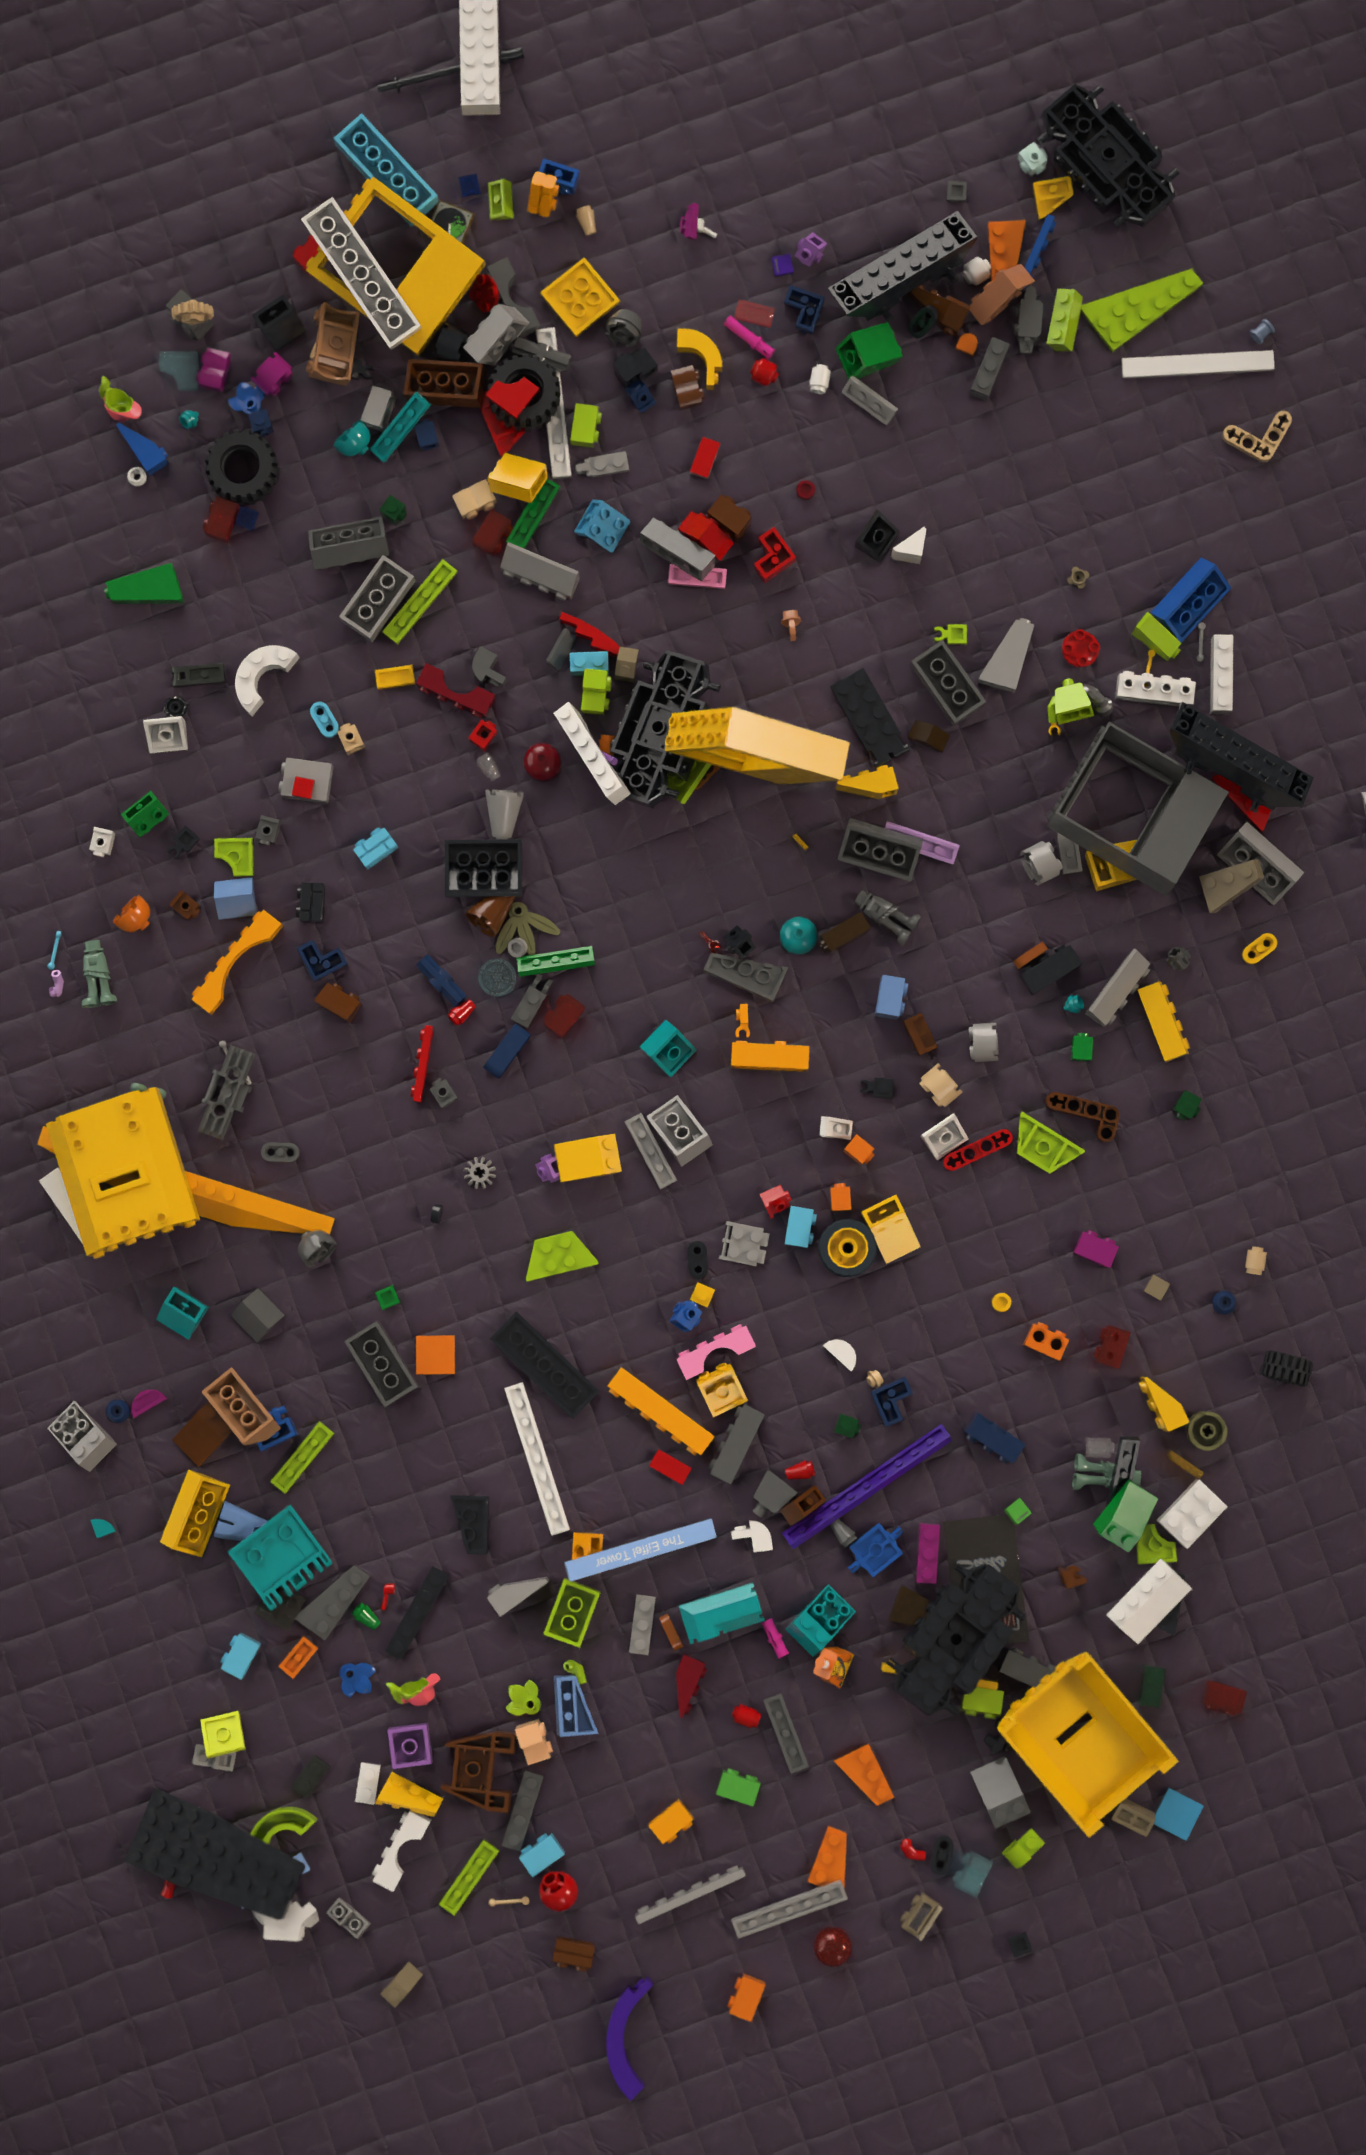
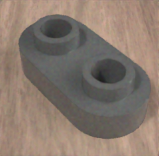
[261,1142,300,1162]

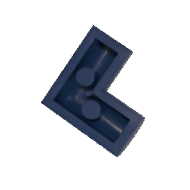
[784,285,826,335]
[296,940,348,982]
[870,1376,913,1427]

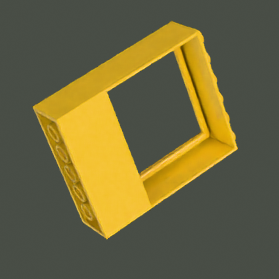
[306,177,486,357]
[665,707,850,784]

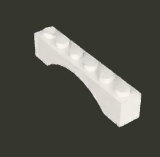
[554,702,630,805]

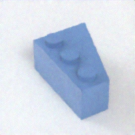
[554,1674,599,1737]

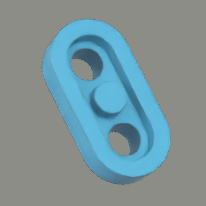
[310,702,339,738]

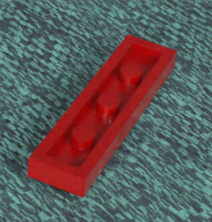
[410,1025,434,1103]

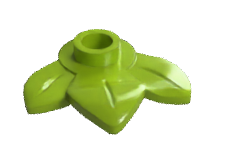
[506,1680,541,1716]

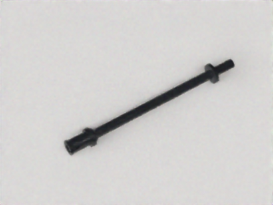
[377,46,524,93]

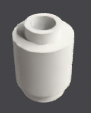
[809,364,831,394]

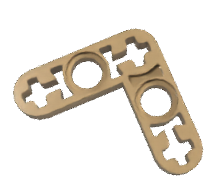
[1222,411,1292,462]

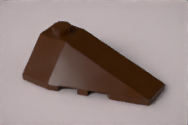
[906,285,970,337]

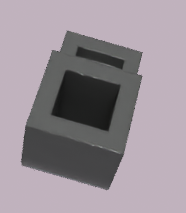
[472,646,507,687]

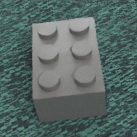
[463,304,530,366]

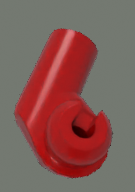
[900,1838,926,1861]

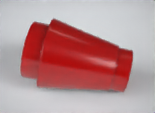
[447,999,476,1026]
[785,1460,815,1480]

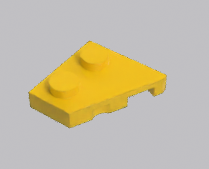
[1033,176,1074,220]

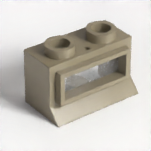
[900,1892,943,1941]

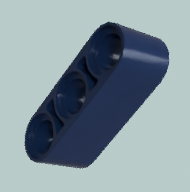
[483,1023,531,1079]

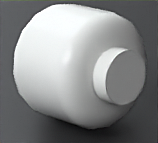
[962,257,991,286]

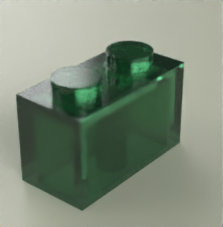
[1137,1664,1165,1708]

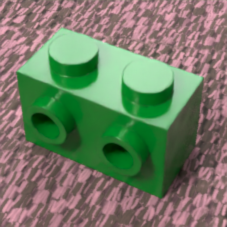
[121,791,169,837]

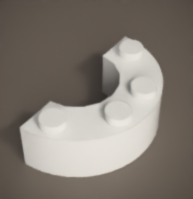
[235,645,299,716]

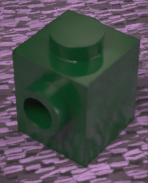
[379,495,407,526]
[1172,1090,1202,1121]
[834,1413,861,1438]

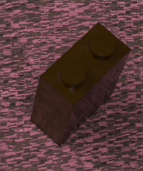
[819,912,871,956]

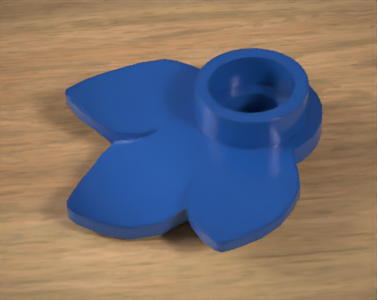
[228,383,265,415]
[339,1662,376,1697]

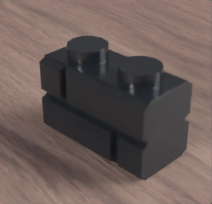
[296,882,325,923]

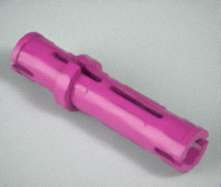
[723,315,775,359]

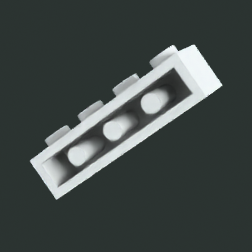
[1115,671,1196,707]

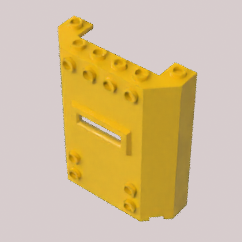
[46,1087,200,1259]
[997,1652,1179,1838]

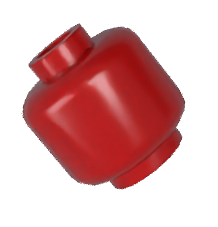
[750,358,779,387]

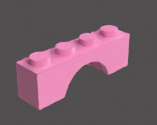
[677,1324,756,1380]

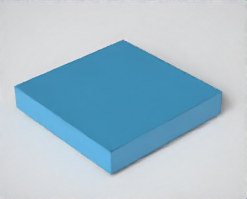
[1154,1787,1204,1841]

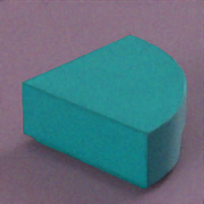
[91,1519,116,1538]

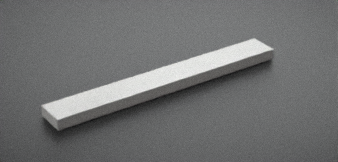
[536,328,571,479]
[1121,350,1274,379]
[504,1382,570,1536]

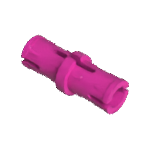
[761,1618,789,1659]

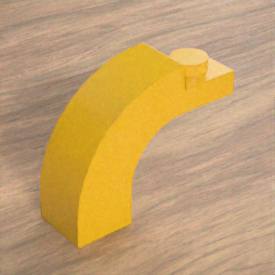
[677,328,722,390]

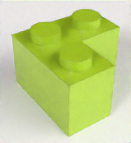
[581,668,612,715]

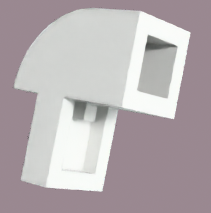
[731,1520,773,1552]

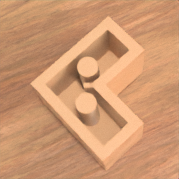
[515,1719,553,1765]

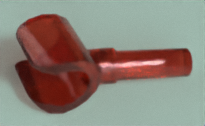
[699,931,722,954]

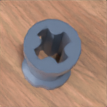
[1249,319,1275,344]

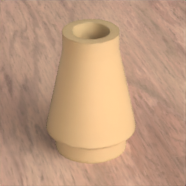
[575,205,596,236]

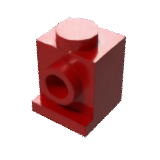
[468,719,498,751]
[760,1185,792,1219]

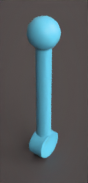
[48,931,62,970]

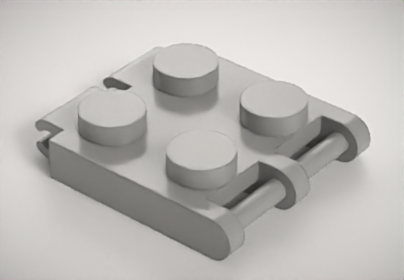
[719,1221,770,1266]

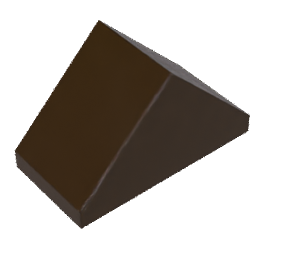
[908,720,950,753]

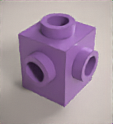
[795,232,828,267]
[535,1153,560,1183]

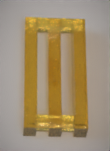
[1166,1451,1204,1479]

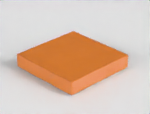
[416,1335,455,1374]

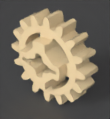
[171,300,214,325]

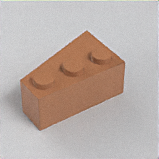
[969,264,1035,325]

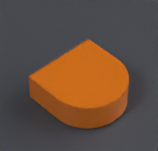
[955,333,978,356]

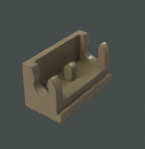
[1111,1798,1155,1837]

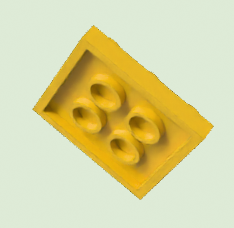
[540,257,620,337]

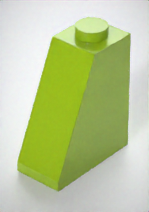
[1131,612,1181,661]

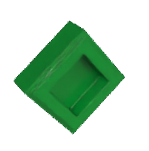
[375,1285,401,1310]

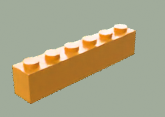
[608,1367,715,1456]

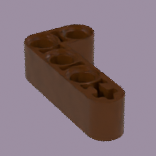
[1045,1092,1120,1143]

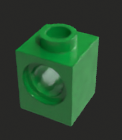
[1071,1033,1093,1062]

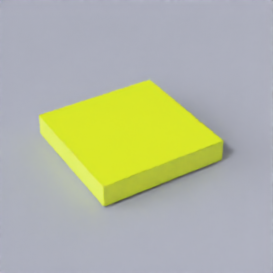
[200,1711,246,1759]

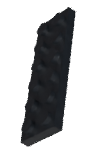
[490,1311,600,1419]

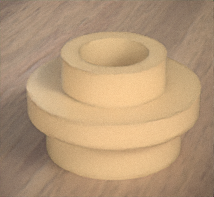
[866,1370,884,1388]

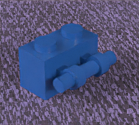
[257,1405,299,1451]

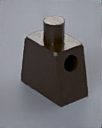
[888,1584,929,1625]

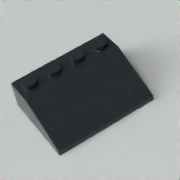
[445,839,523,897]

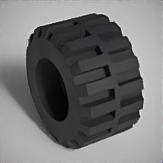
[1260,1350,1313,1387]

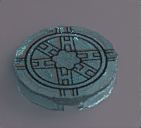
[478,958,517,997]

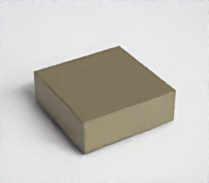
[1144,1274,1170,1301]

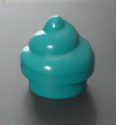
[179,410,199,429]
[1063,994,1084,1013]

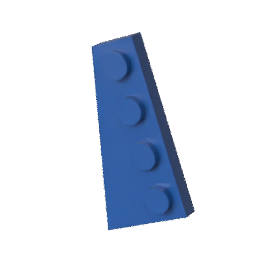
[1023,214,1057,289]

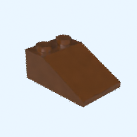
[172,1401,234,1467]

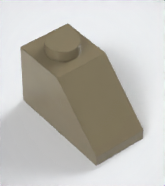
[615,647,639,683]
[381,1962,423,2008]

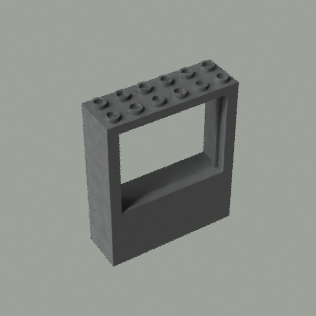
[1047,722,1228,896]

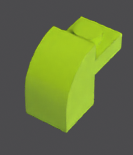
[1001,1828,1045,1869]

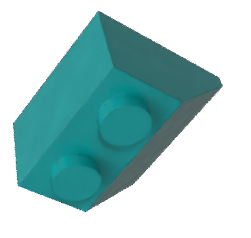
[640,1020,697,1077]

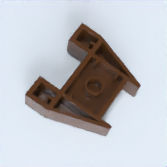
[440,1730,518,1813]

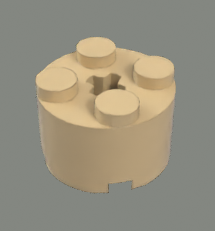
[920,1063,963,1107]

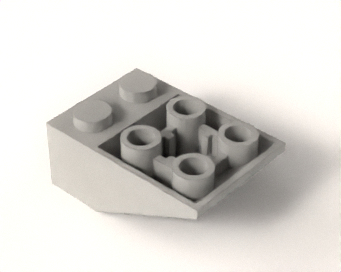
[47,1401,117,1472]

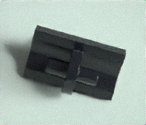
[983,1717,1011,1754]

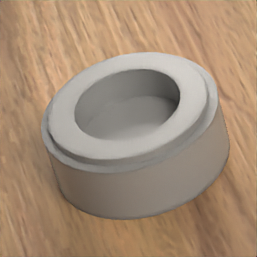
[507,937,528,958]

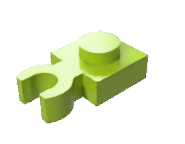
[934,624,967,645]

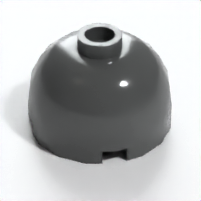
[298,1230,337,1268]

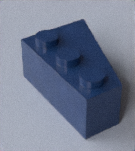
[963,1412,1026,1464]

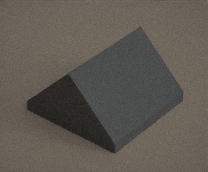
[231,1288,285,1343]

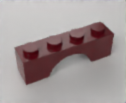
[416,663,496,719]

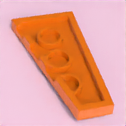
[988,220,1026,282]

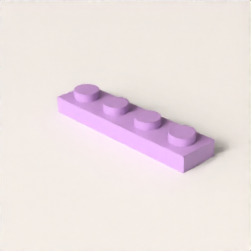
[885,821,960,864]

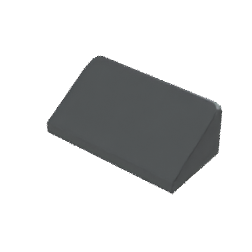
[546,628,577,670]

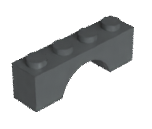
[487,257,540,338]

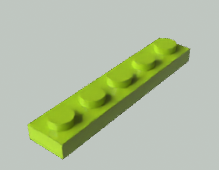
[382,559,458,645]

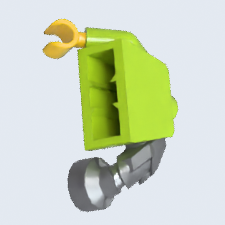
[1047,678,1113,736]

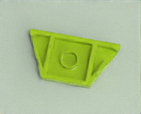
[1016,1112,1085,1174]
[526,1231,599,1282]

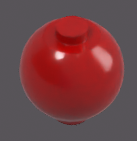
[539,1872,578,1912]

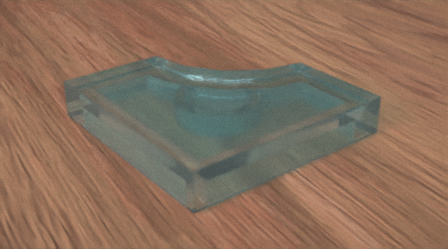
[159,351,198,391]

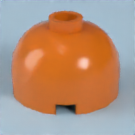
[113,895,150,932]

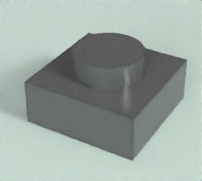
[947,181,967,203]

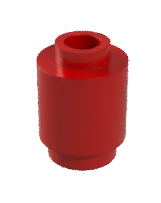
[731,1703,761,1729]

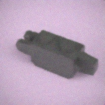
[1014,286,1043,355]

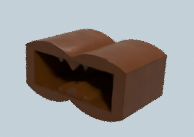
[671,365,705,410]

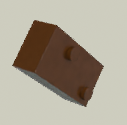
[403,359,487,408]

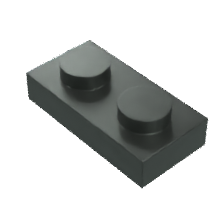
[291,1755,330,1799]

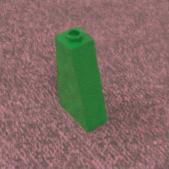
[104,563,185,604]

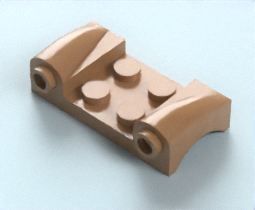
[306,302,360,386]

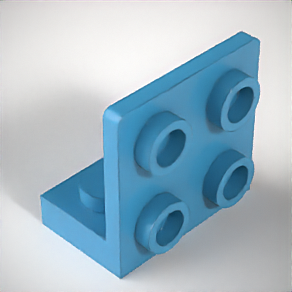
[574,499,630,553]

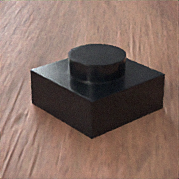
[1008,1931,1033,1958]

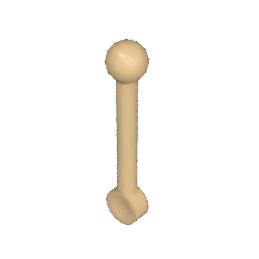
[489,1896,529,1907]

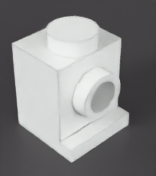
[89,827,116,857]

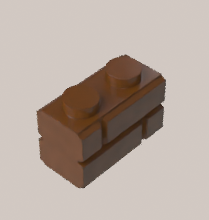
[552,1936,596,1972]

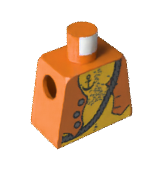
[813,1647,854,1689]

